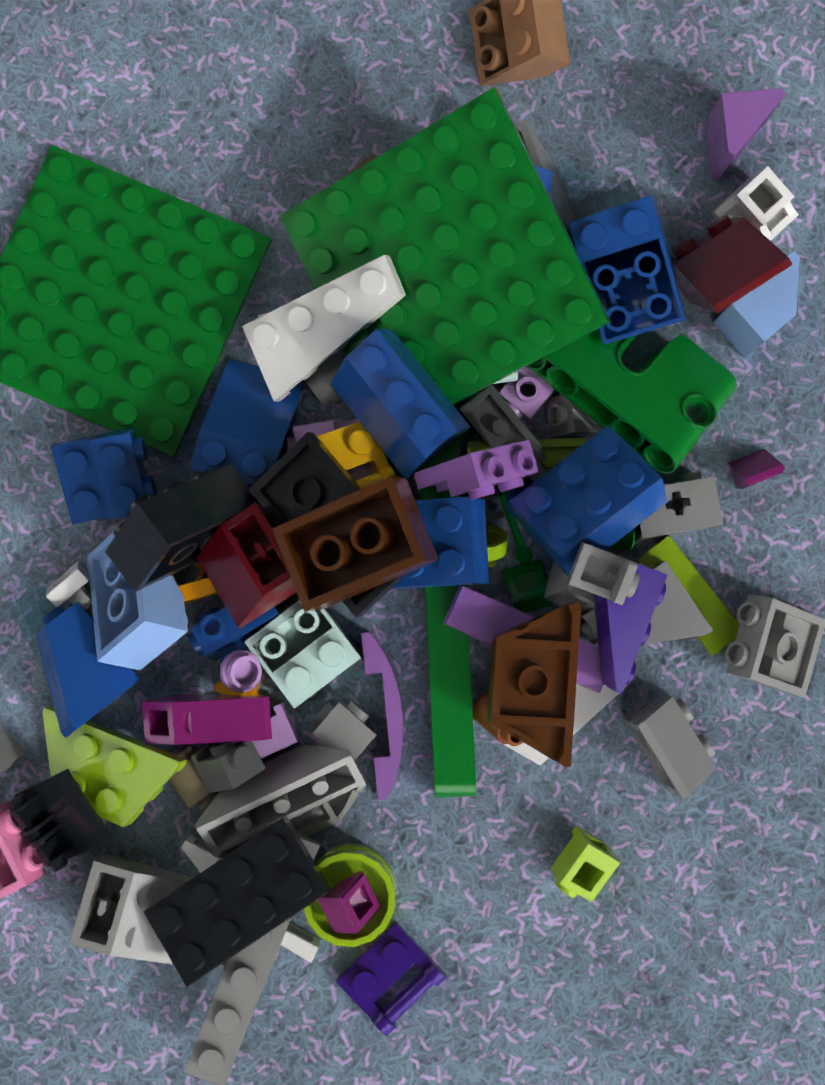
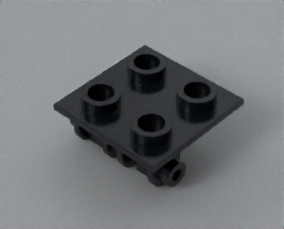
[8,769,113,872]

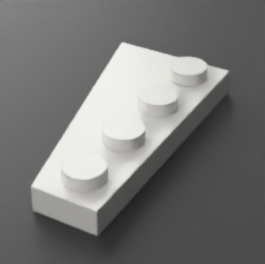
[242,255,406,402]

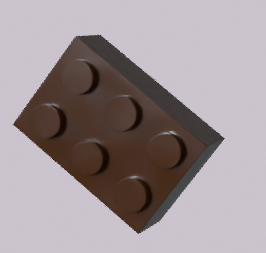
[273,476,439,612]

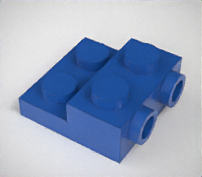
[51,427,157,524]

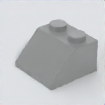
[625,695,716,799]

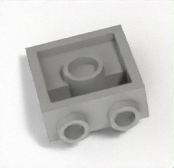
[725,594,825,698]

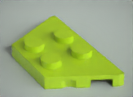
[42,706,187,827]

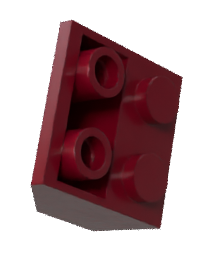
[197,502,297,629]

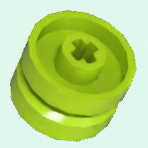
[304,843,396,947]

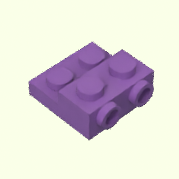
[414,440,538,500]

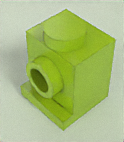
[550,825,621,902]

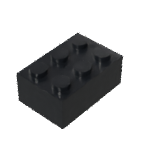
[105,465,260,592]

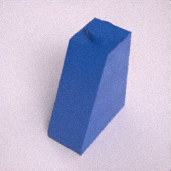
[36,602,140,738]

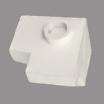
[711,166,799,241]

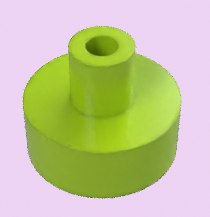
[486,525,508,568]

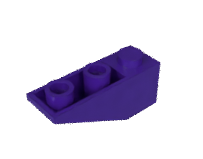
[593,562,668,694]

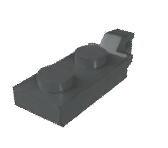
[458,385,547,484]

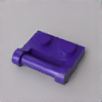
[336,921,447,1036]

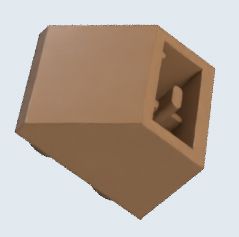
[469,0,571,86]

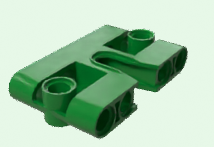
[526,329,737,474]

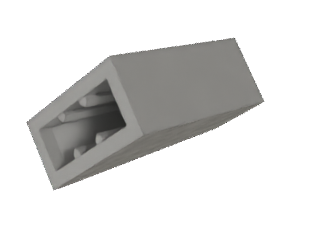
[580,560,713,645]

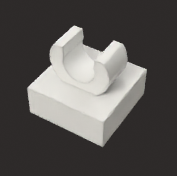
[46,561,92,610]

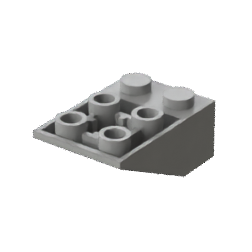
[69,852,193,964]

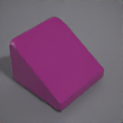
[728,449,785,490]
[318,871,380,933]

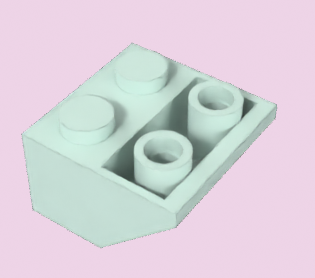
[245,600,362,709]

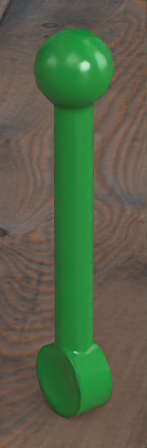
[494,485,533,564]

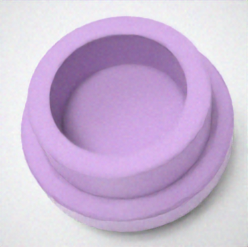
[220,650,262,693]

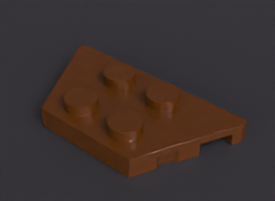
[487,602,581,767]

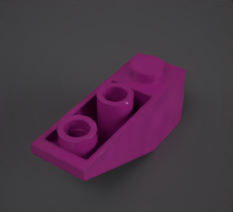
[142,694,272,745]

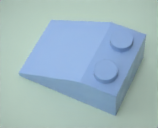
[87,521,188,670]

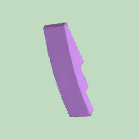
[443,585,604,693]

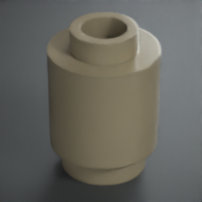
[168,746,219,810]

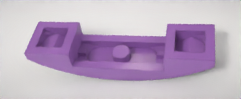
[361,632,404,800]

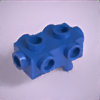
[187,601,285,662]

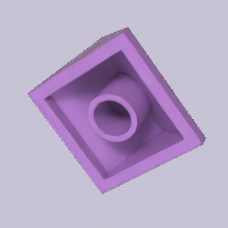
[704,88,787,182]

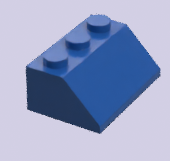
[330,329,471,480]

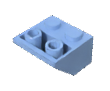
[713,250,800,358]

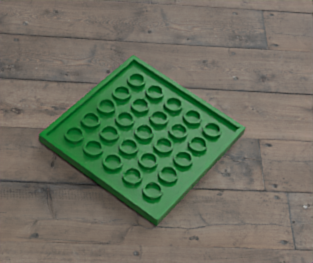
[280,87,611,405]
[0,145,272,458]

